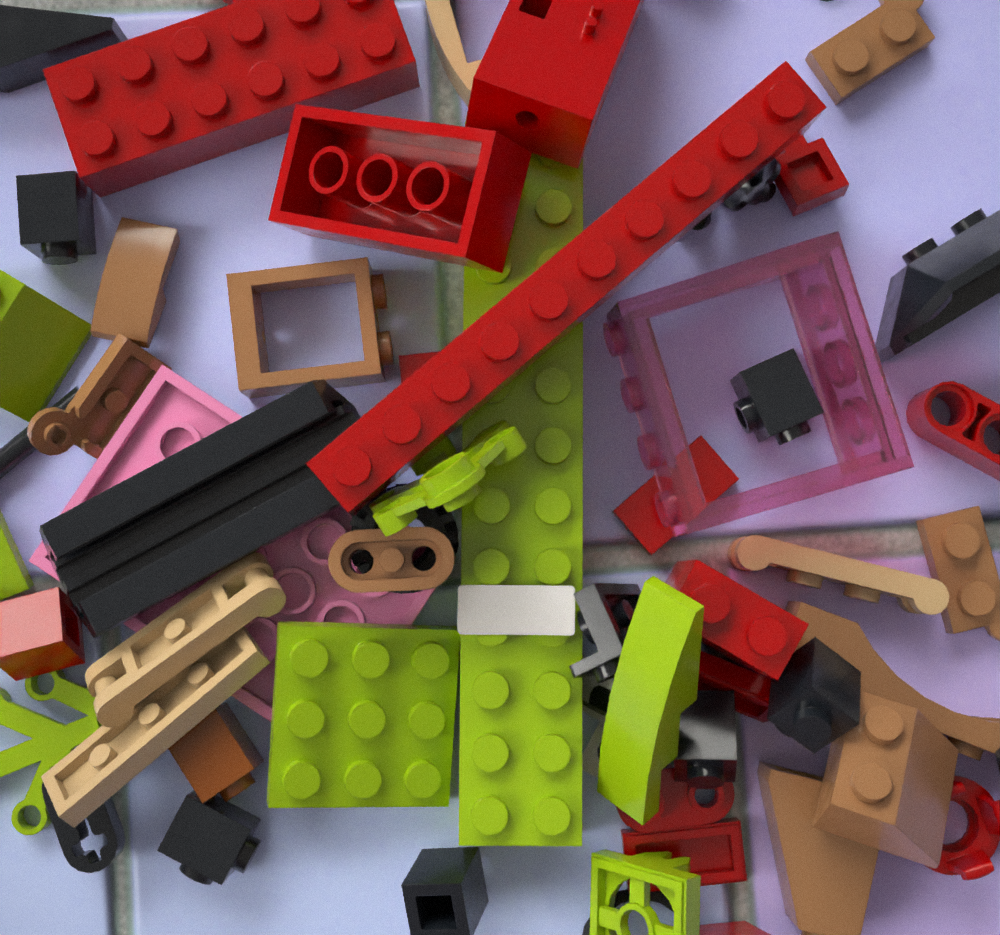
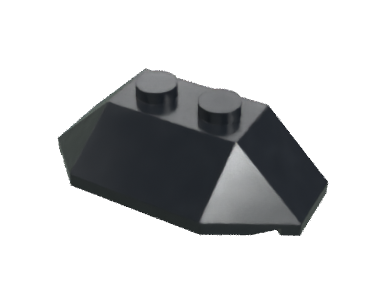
[873,208,1000,364]

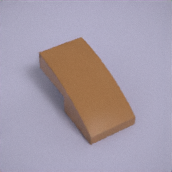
[90,217,180,349]

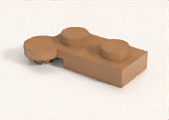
[805,0,935,105]
[27,333,172,459]
[916,506,1000,641]

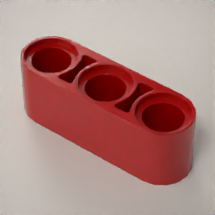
[906,381,1000,481]

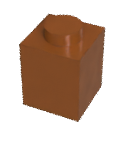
[168,702,264,803]

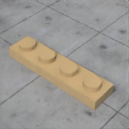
[41,626,270,828]

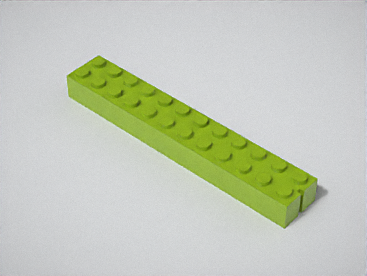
[459,122,583,846]

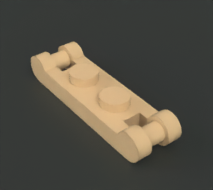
[727,535,949,615]
[85,552,286,727]

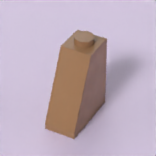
[757,761,879,935]

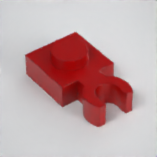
[774,134,850,217]

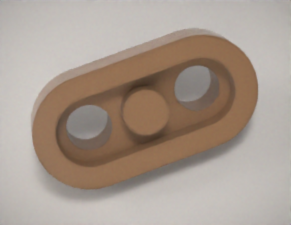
[328,527,455,593]

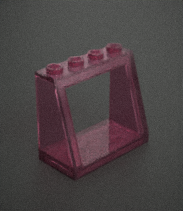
[603,231,914,538]

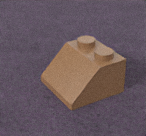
[812,690,959,869]

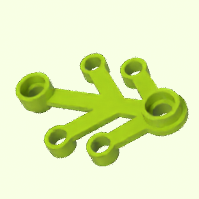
[369,420,527,536]
[0,669,102,835]

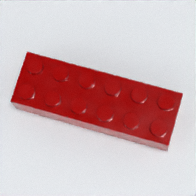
[42,0,420,198]

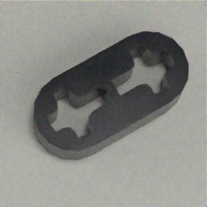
[42,766,125,873]

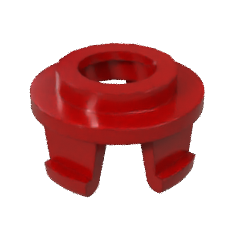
[924,775,1000,881]

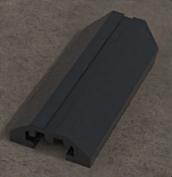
[39,379,361,639]

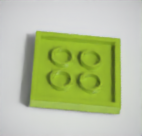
[267,621,460,808]

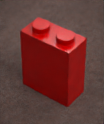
[665,559,809,680]

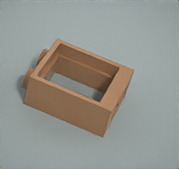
[226,257,394,399]

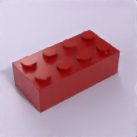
[268,104,532,273]

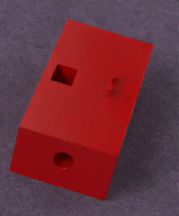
[465,0,644,169]

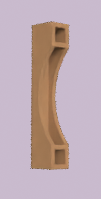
[785,601,1000,761]

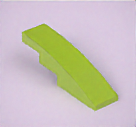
[597,576,704,825]

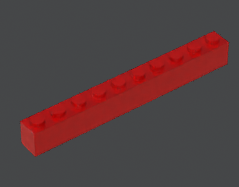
[306,61,827,516]

